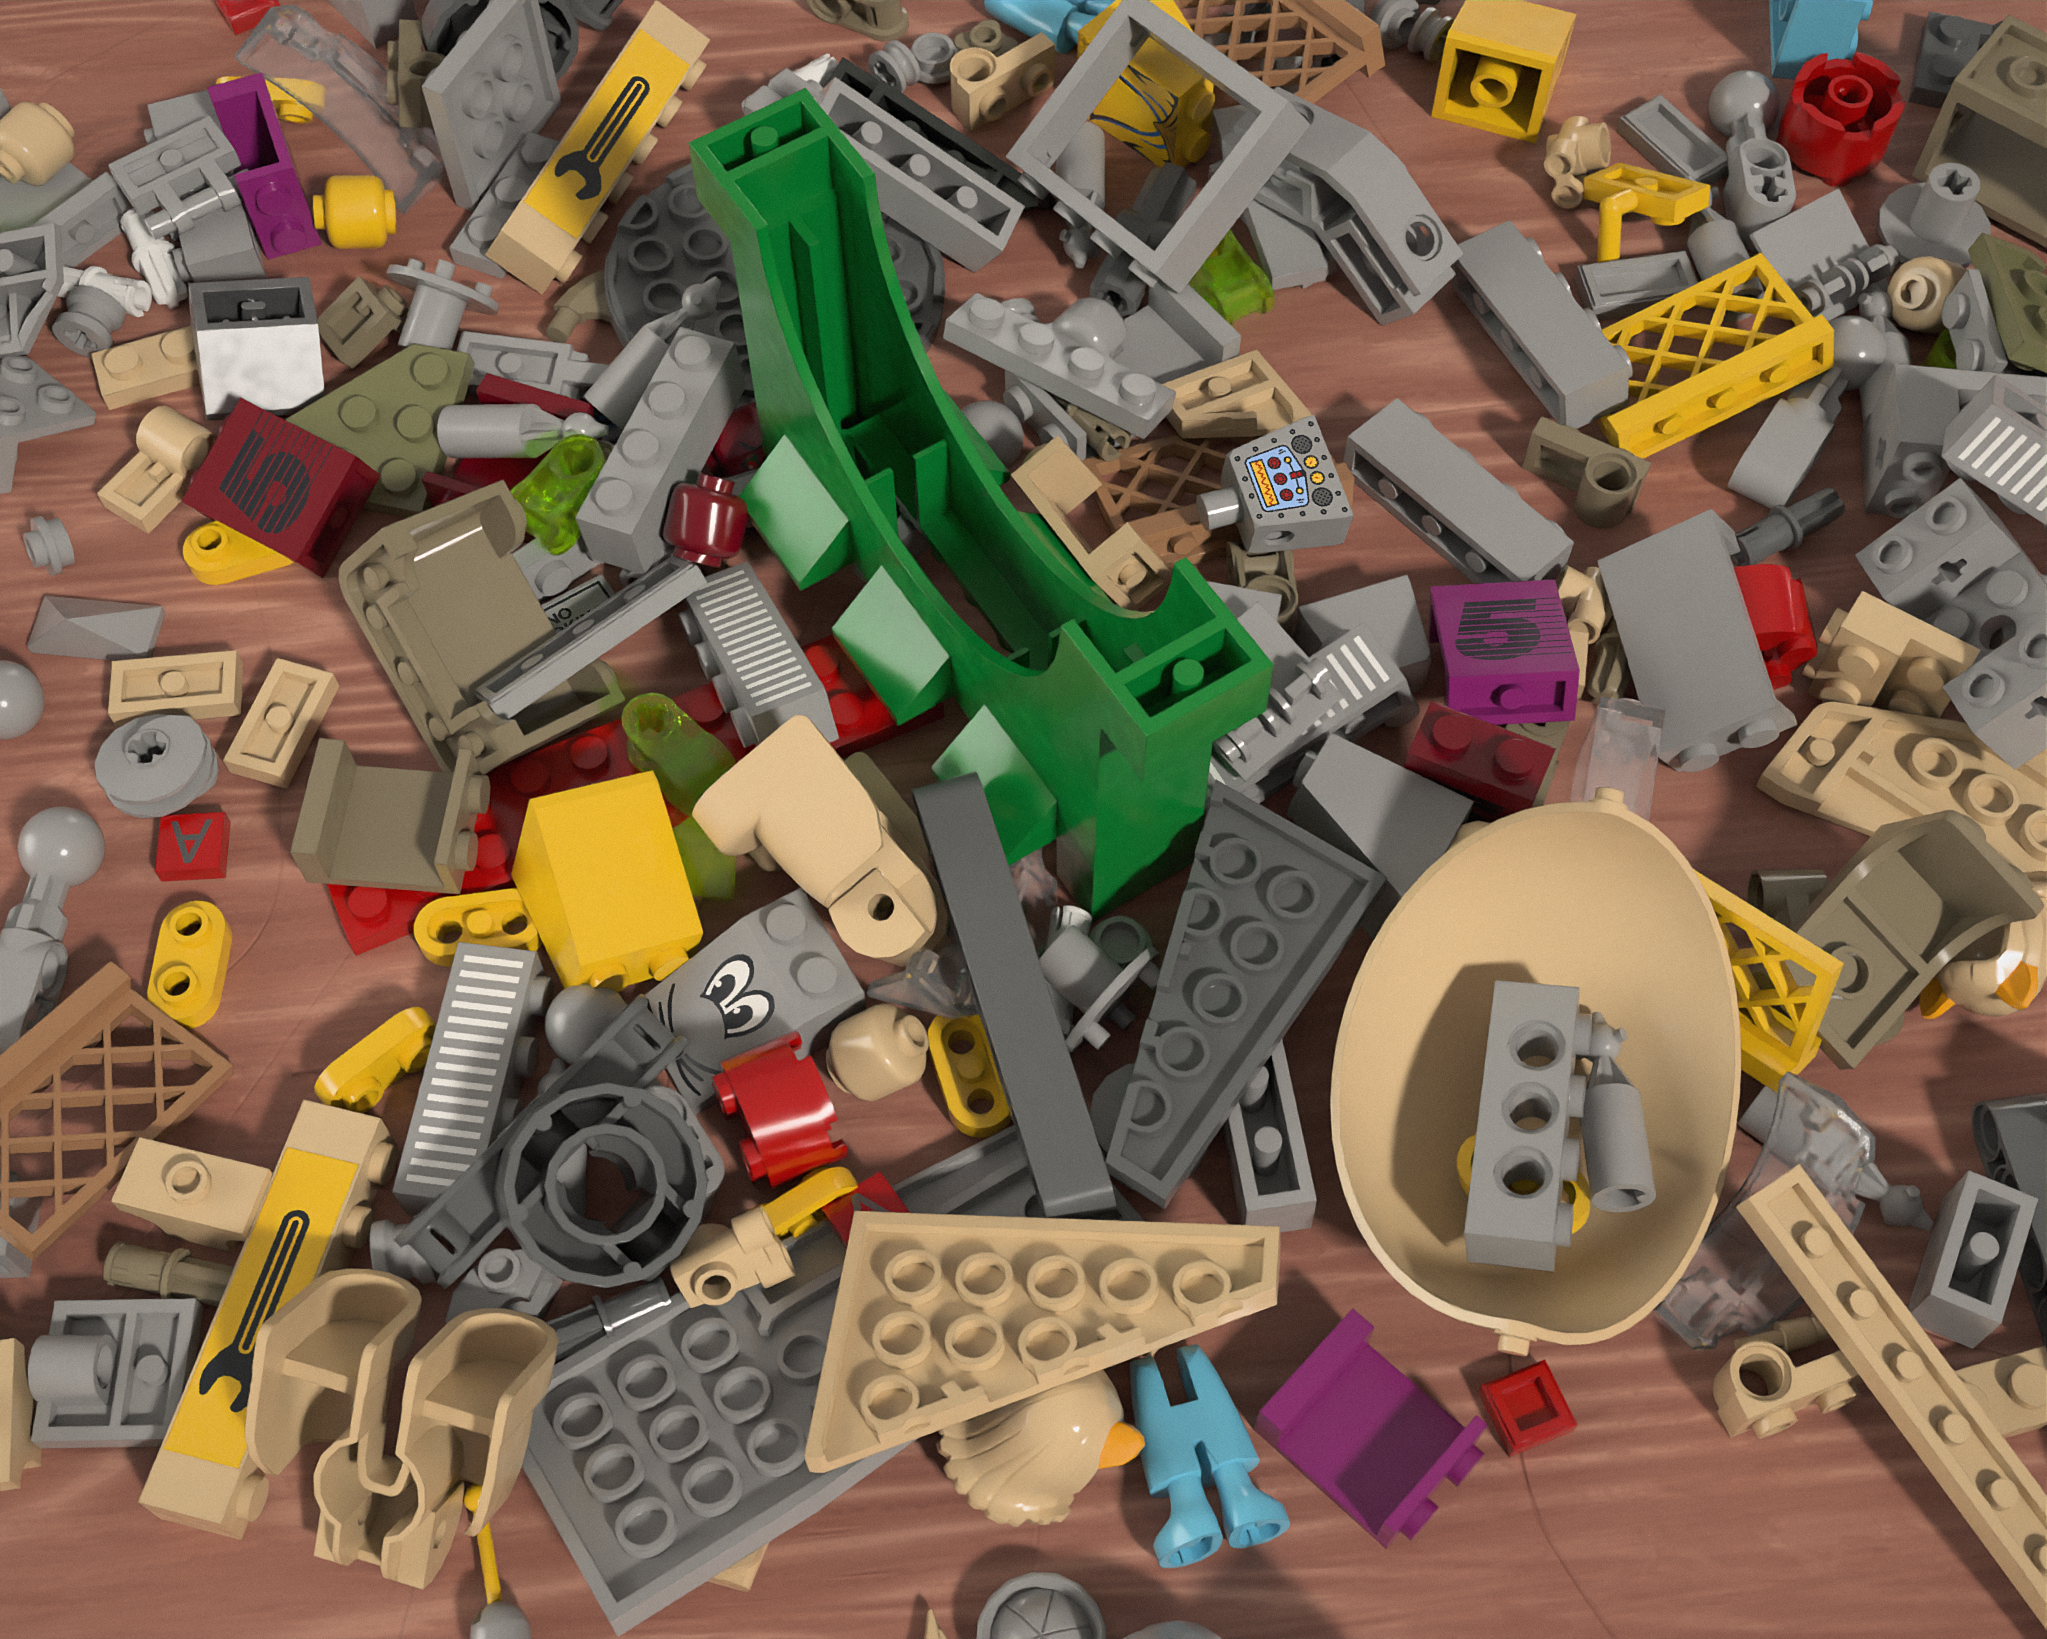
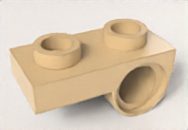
[950,32,1055,133]
[97,406,218,534]
[1713,1341,1863,1439]

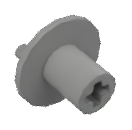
[1877,162,1991,269]
[387,258,499,350]
[1039,925,1161,1052]

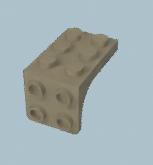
[1751,810,2044,1070]

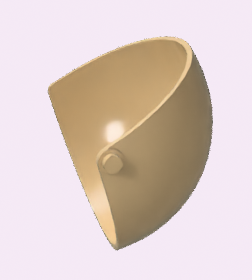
[1330,787,1741,1356]

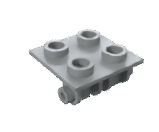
[1749,188,1899,321]
[1213,601,1344,782]

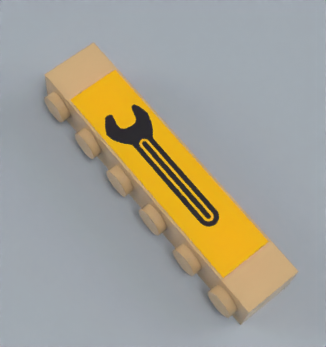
[485,0,710,295]
[138,1100,398,1540]

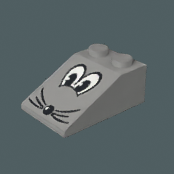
[644,888,867,1115]

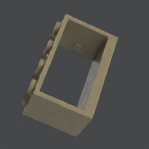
[1912,15,2047,248]

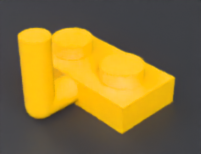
[1583,162,1710,263]

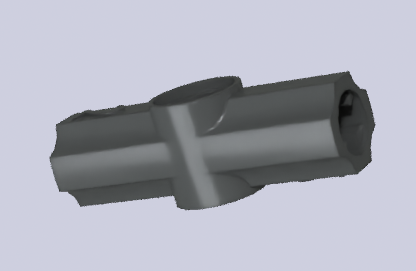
[1089,162,1196,317]

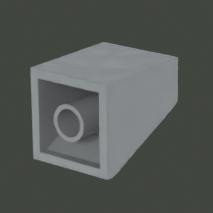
[1287,733,1474,940]

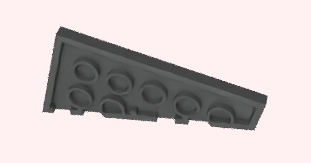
[1105,780,1387,1209]

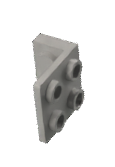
[0,356,96,494]

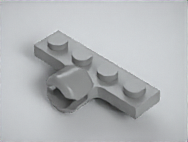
[943,293,1176,439]

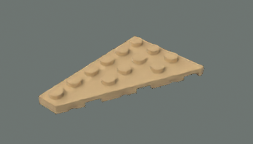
[804,1211,1281,1473]

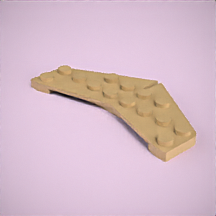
[1756,702,2047,872]

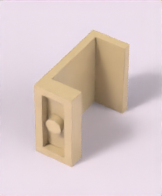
[1011,435,1172,611]

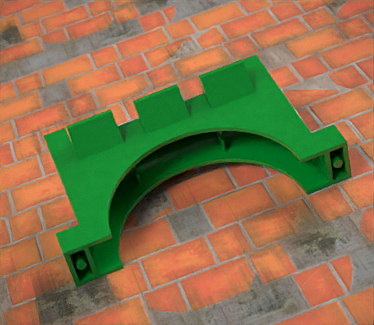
[688,88,1274,922]

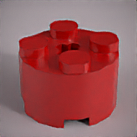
[1775,52,1906,186]
[1734,564,1818,690]
[711,1030,848,1189]

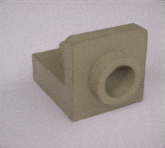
[317,276,410,369]

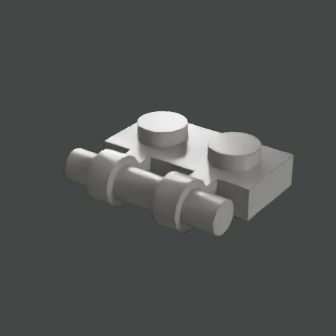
[108,115,249,240]

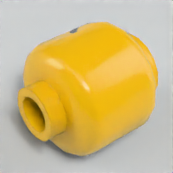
[313,175,397,249]

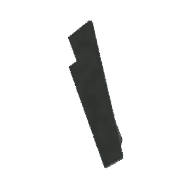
[823,57,1055,211]

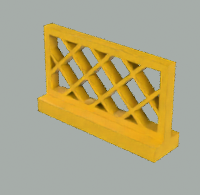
[1594,253,1834,459]
[1693,869,1844,1094]

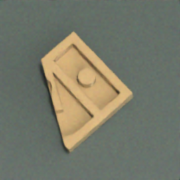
[1162,349,1312,439]

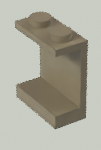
[290,738,490,894]

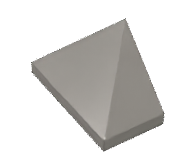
[27,596,166,661]

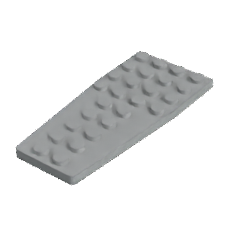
[522,1125,1145,1637]

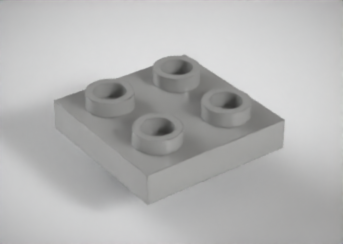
[28,1298,204,1448]

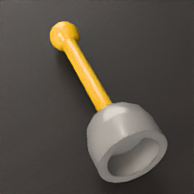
[463,1483,532,1639]

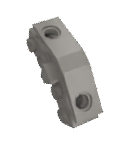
[1222,86,1463,326]

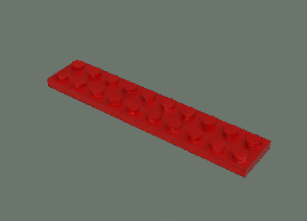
[327,635,944,956]

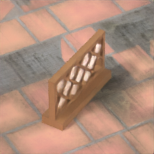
[1174,0,1385,104]
[1082,434,1354,571]
[0,961,233,1261]

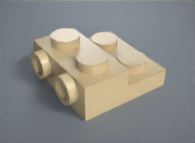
[1802,591,1981,718]

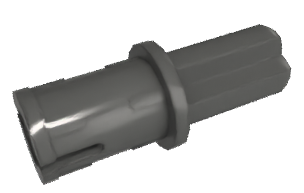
[1731,487,1845,566]
[546,1276,672,1364]

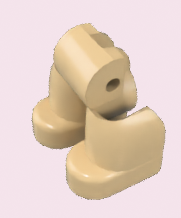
[692,715,950,967]
[245,1269,559,1590]

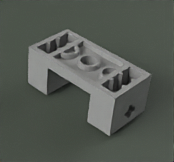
[1861,364,2047,529]
[1855,478,2047,770]

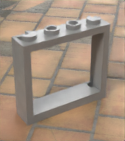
[1006,0,1311,294]

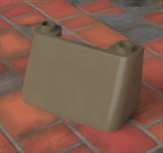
[338,480,626,775]

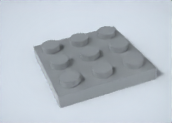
[421,0,562,212]

